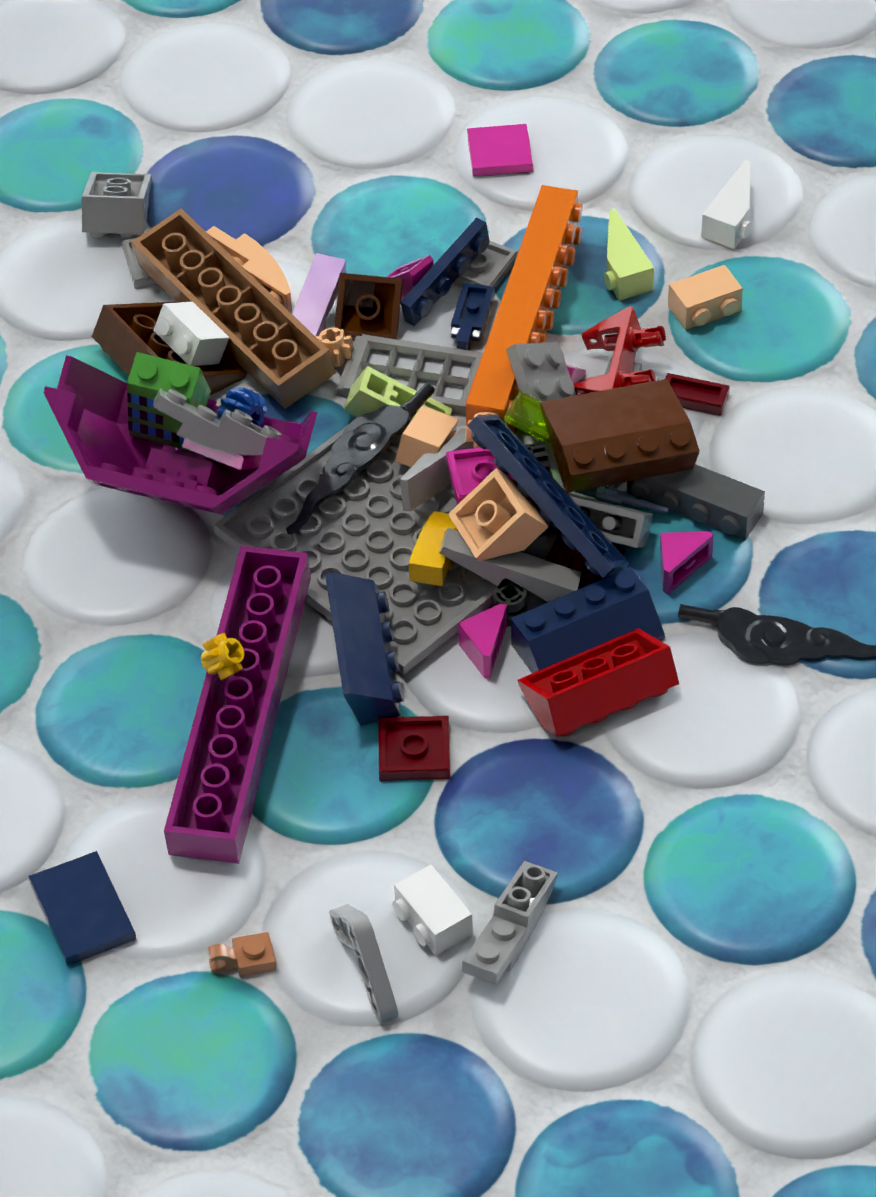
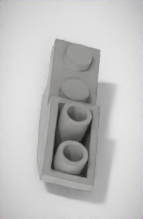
[153,388,282,455]
[462,861,558,985]

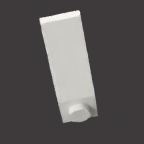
[701,160,752,249]

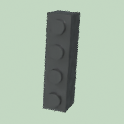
[627,464,765,540]

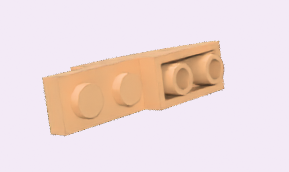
[206,226,292,314]

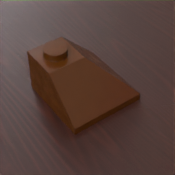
[335,273,403,339]

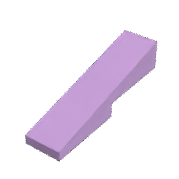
[292,253,347,337]

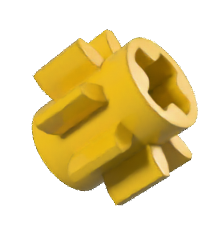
[200,633,244,680]

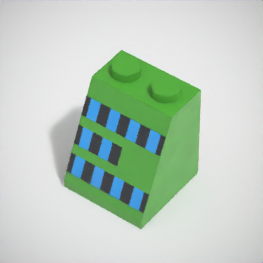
[127,352,211,452]

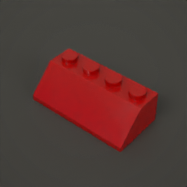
[517,628,679,737]

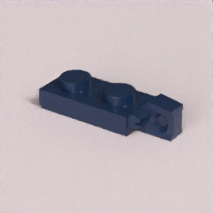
[451,283,495,350]

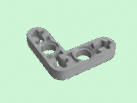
[329,904,398,1023]

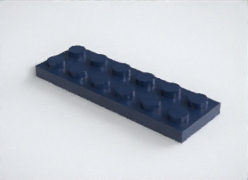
[467,414,630,578]

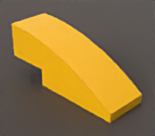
[409,511,458,586]

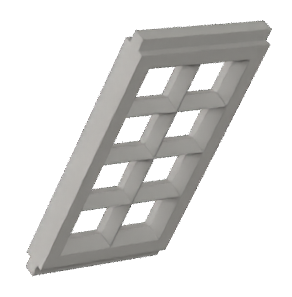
[337,334,483,415]

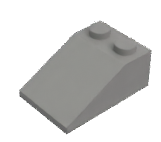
[82,172,151,238]

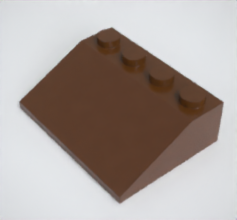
[91,302,247,396]
[540,379,700,493]

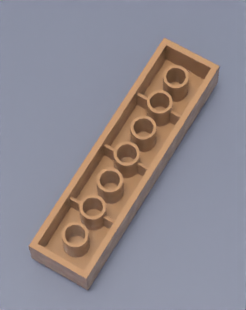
[131,208,336,409]

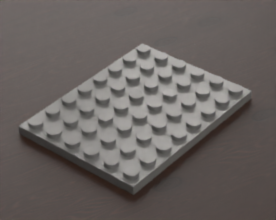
[213,426,507,675]

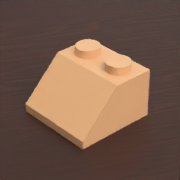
[448,468,548,561]

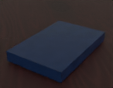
[28,851,136,965]

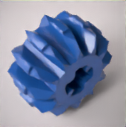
[216,387,267,427]

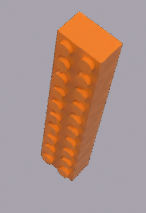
[465,185,583,435]

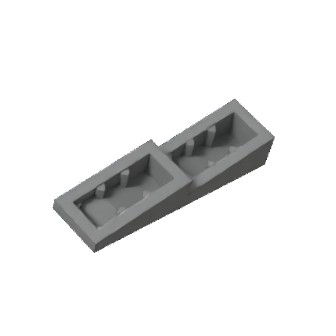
[400,428,473,511]
[439,528,581,602]

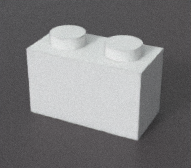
[153,302,229,366]
[393,865,473,956]

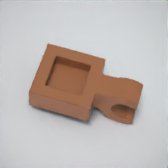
[208,932,276,977]

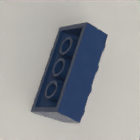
[511,567,665,673]
[325,572,404,726]

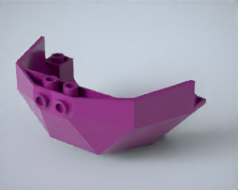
[43,355,318,515]

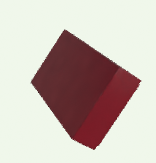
[665,373,730,416]

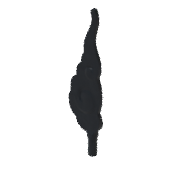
[286,383,435,534]
[678,604,876,666]

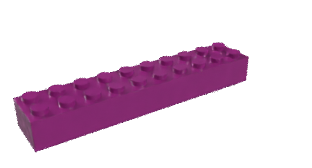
[164,546,311,864]

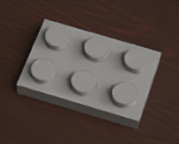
[506,342,576,441]

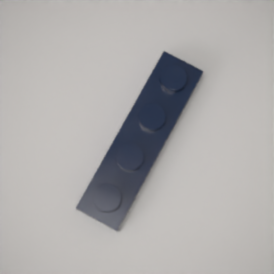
[400,217,490,326]

